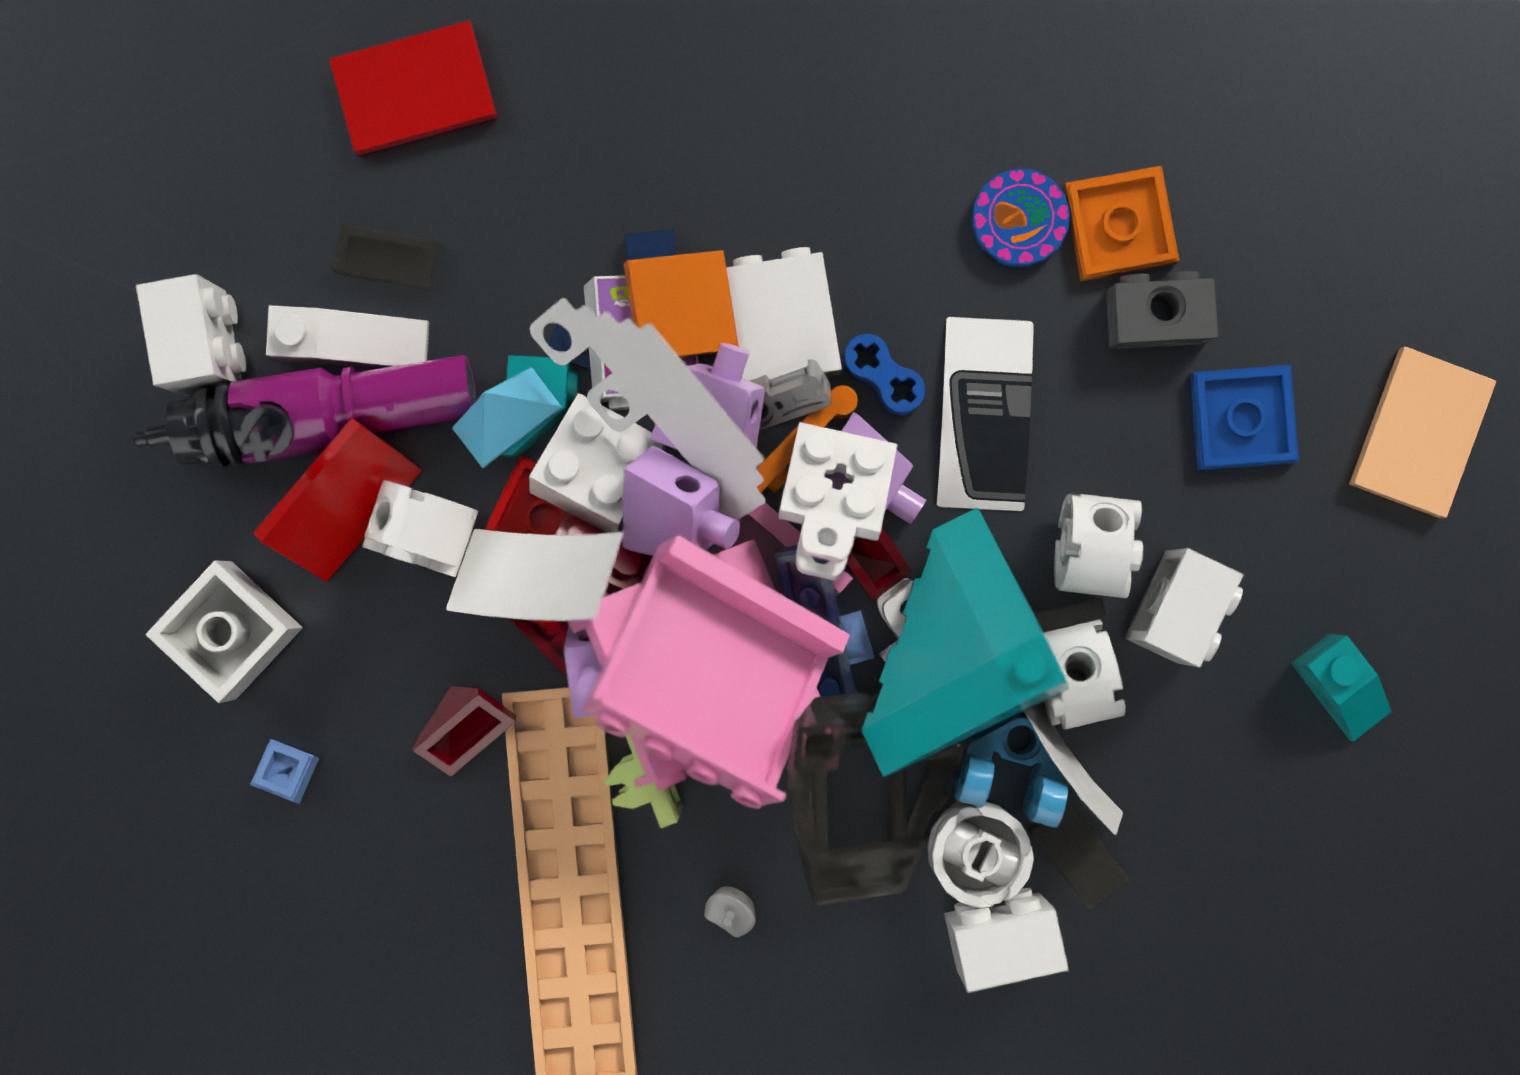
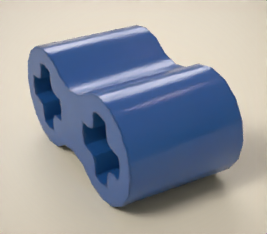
[843,333,925,417]

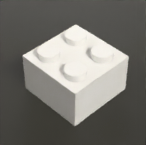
[136,274,246,396]
[529,393,665,533]
[1124,548,1243,667]
[145,560,303,703]
[944,888,1068,992]

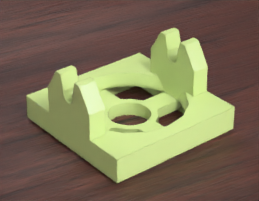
[604,734,683,828]

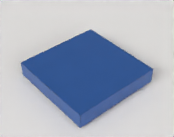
[1189,365,1299,471]

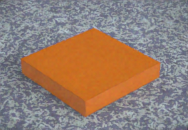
[1063,166,1180,281]
[624,250,739,358]

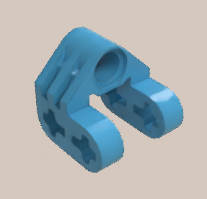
[952,714,1068,828]

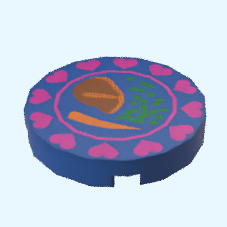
[971,168,1070,268]

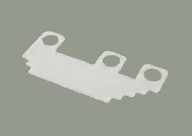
[530,298,765,520]

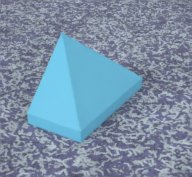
[452,367,563,468]

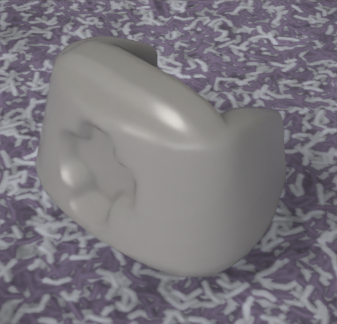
[704,886,756,937]

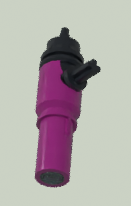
[133,355,477,468]

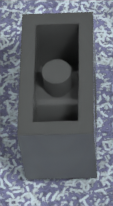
[1106,271,1218,349]

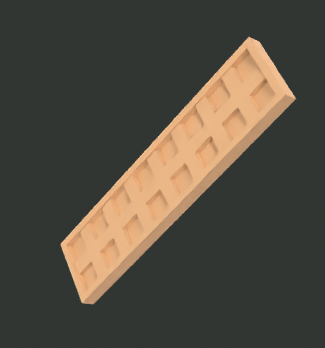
[502,687,637,1075]

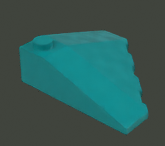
[861,508,1069,777]

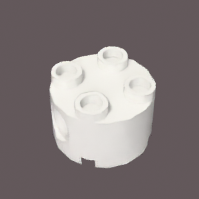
[362,480,479,577]
[1054,493,1143,598]
[1043,619,1125,729]
[927,801,1034,908]

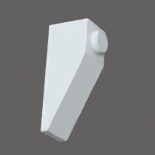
[266,305,429,368]

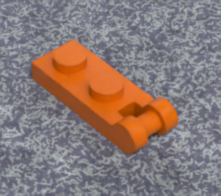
[756,385,858,494]

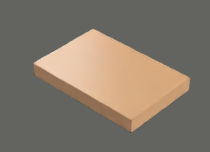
[1349,346,1497,519]

